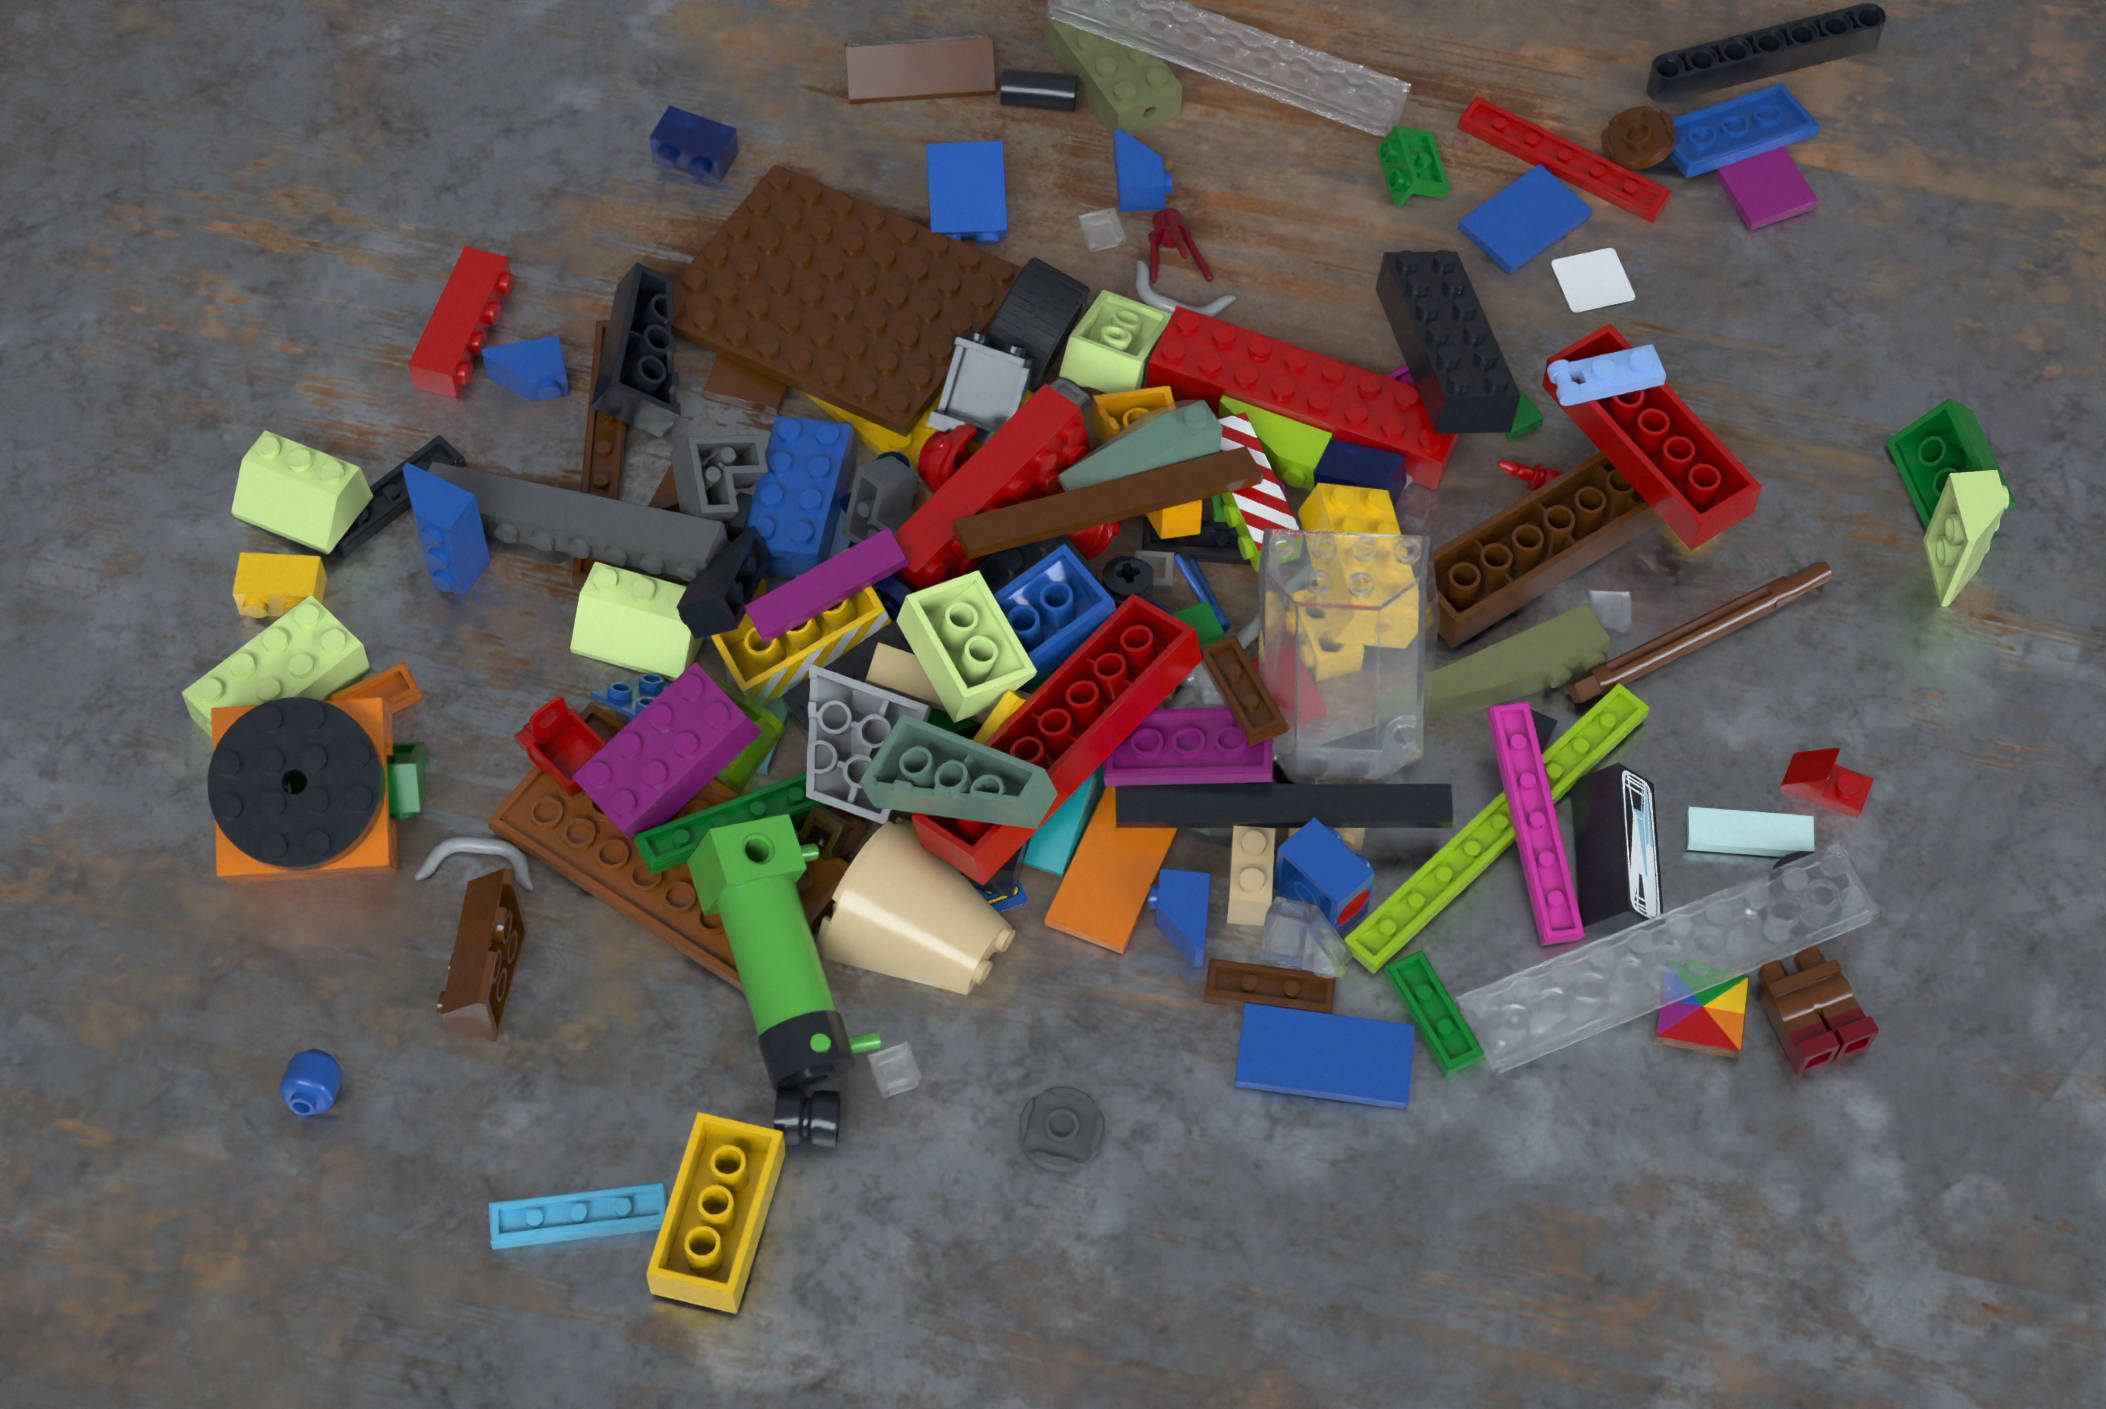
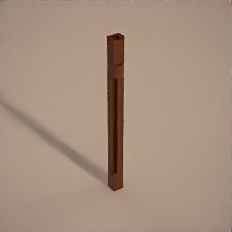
[1566,561,1833,703]

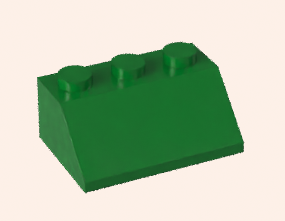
[1886,398,2017,530]
[290,742,425,819]

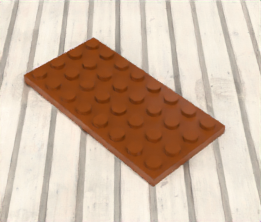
[487,703,850,992]

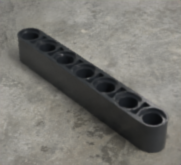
[1646,3,1886,103]

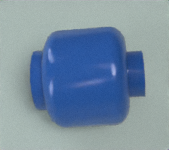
[279,1049,343,1116]

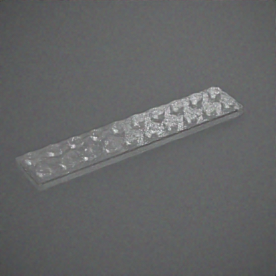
[1044,0,1411,138]
[1456,842,1882,1077]

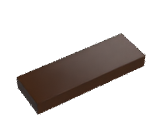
[1200,635,1288,747]
[1204,958,1336,1014]

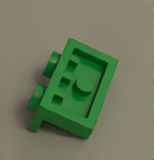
[1377,125,1451,206]

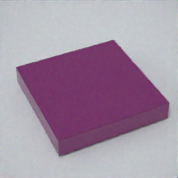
[1715,147,1818,230]

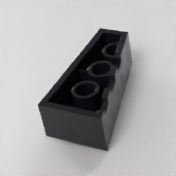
[591,262,681,438]

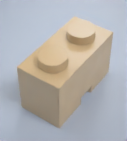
[1227,825,1275,926]

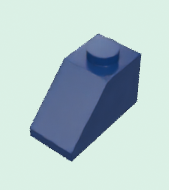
[1113,130,1172,212]
[481,335,570,402]
[1148,869,1211,968]

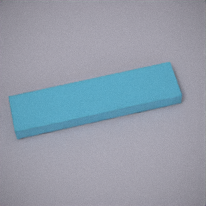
[489,1182,668,1250]

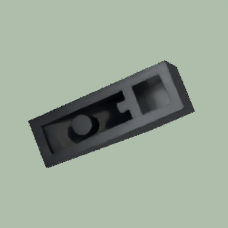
[676,526,773,639]

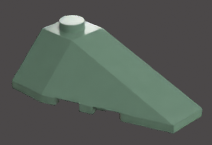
[1058,400,1222,492]

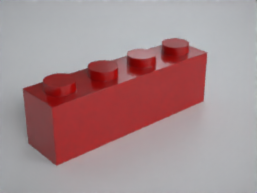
[408,246,514,399]

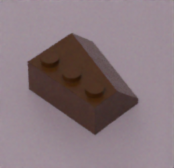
[437,868,528,1042]

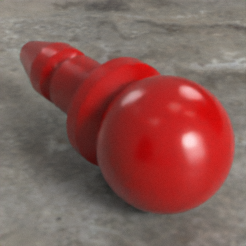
[1497,460,1564,491]

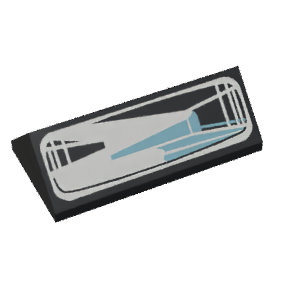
[1570,762,1665,935]

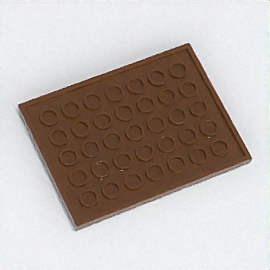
[671,164,1023,437]

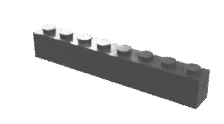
[428,462,730,582]

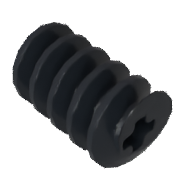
[1102,556,1154,609]

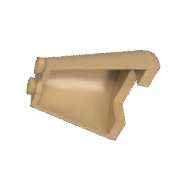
[816,817,1015,995]

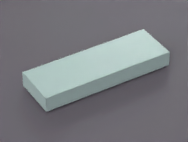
[1686,807,1815,857]

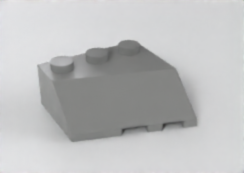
[806,663,932,824]

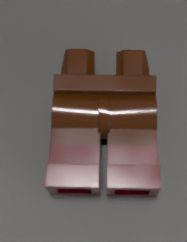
[1757,946,1879,1075]

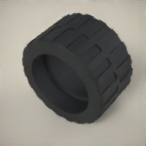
[986,257,1090,390]

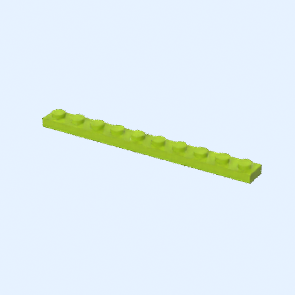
[1342,683,1650,974]

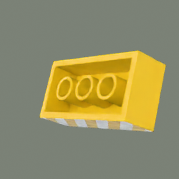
[711,548,892,710]

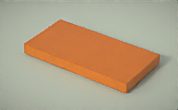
[1045,786,1180,954]

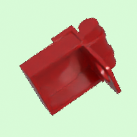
[514,695,607,798]

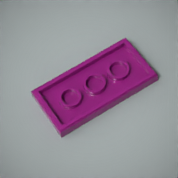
[1104,707,1273,786]

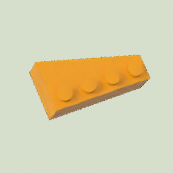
[1092,386,1202,539]

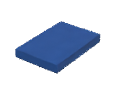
[1458,164,1592,275]

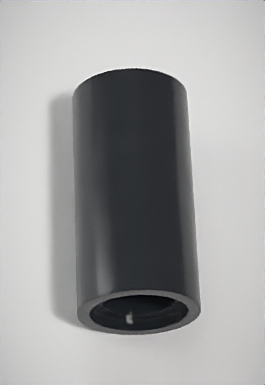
[1000,68,1078,113]

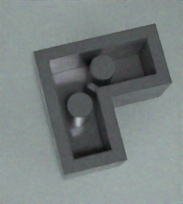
[670,435,768,524]
[842,456,919,544]

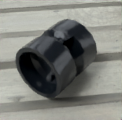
[774,1088,840,1148]

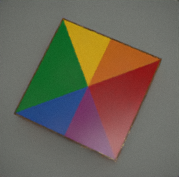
[1654,961,1750,1059]

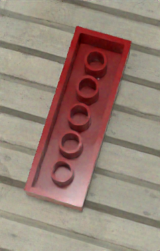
[1542,323,1762,551]
[890,383,1091,595]

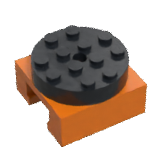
[207,697,398,884]

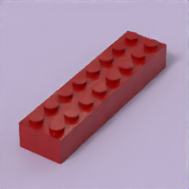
[1146,306,1462,491]
[911,593,1203,885]

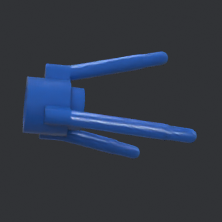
[1152,554,1231,633]

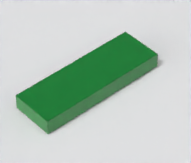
[1383,950,1485,1077]

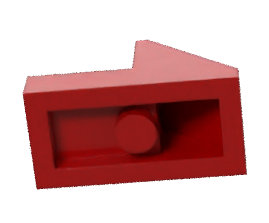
[1780,748,1874,819]

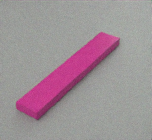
[1486,701,1585,946]

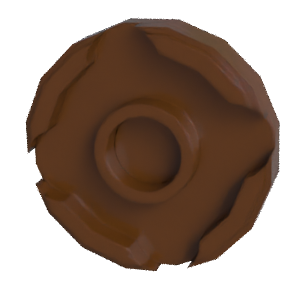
[1601,106,1677,170]

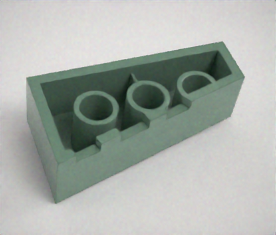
[859,713,1058,829]

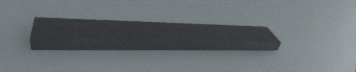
[1115,784,1453,828]

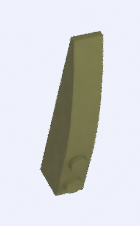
[1372,604,1612,724]

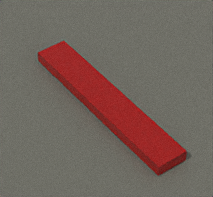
[1457,96,1672,224]

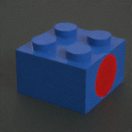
[1273,817,1375,942]

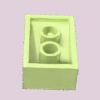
[1059,290,1172,394]

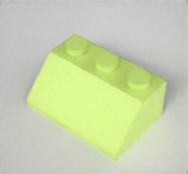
[231,430,373,555]
[1923,470,2009,606]
[570,562,705,681]
[896,570,1037,723]

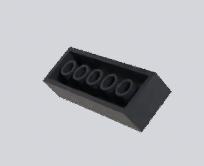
[1376,250,1521,434]

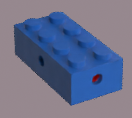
[744,416,858,578]

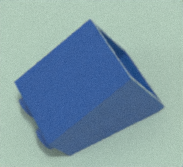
[926,141,1007,245]

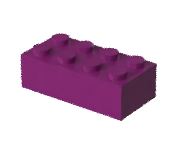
[572,662,762,843]

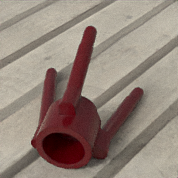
[1148,208,1213,283]

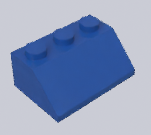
[402,463,491,597]
[993,543,1116,691]

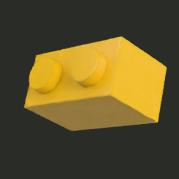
[232,552,327,618]

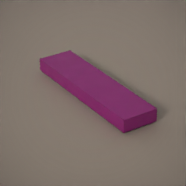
[744,527,909,644]

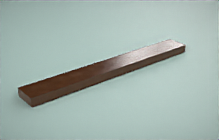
[572,321,628,587]
[952,446,1263,559]

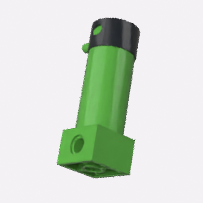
[687,814,882,1092]

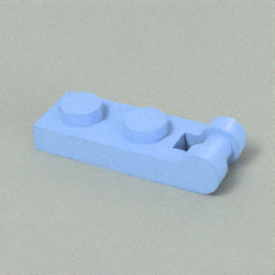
[1547,344,1666,406]

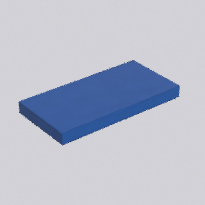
[1668,83,1819,178]
[1234,1003,1415,1109]

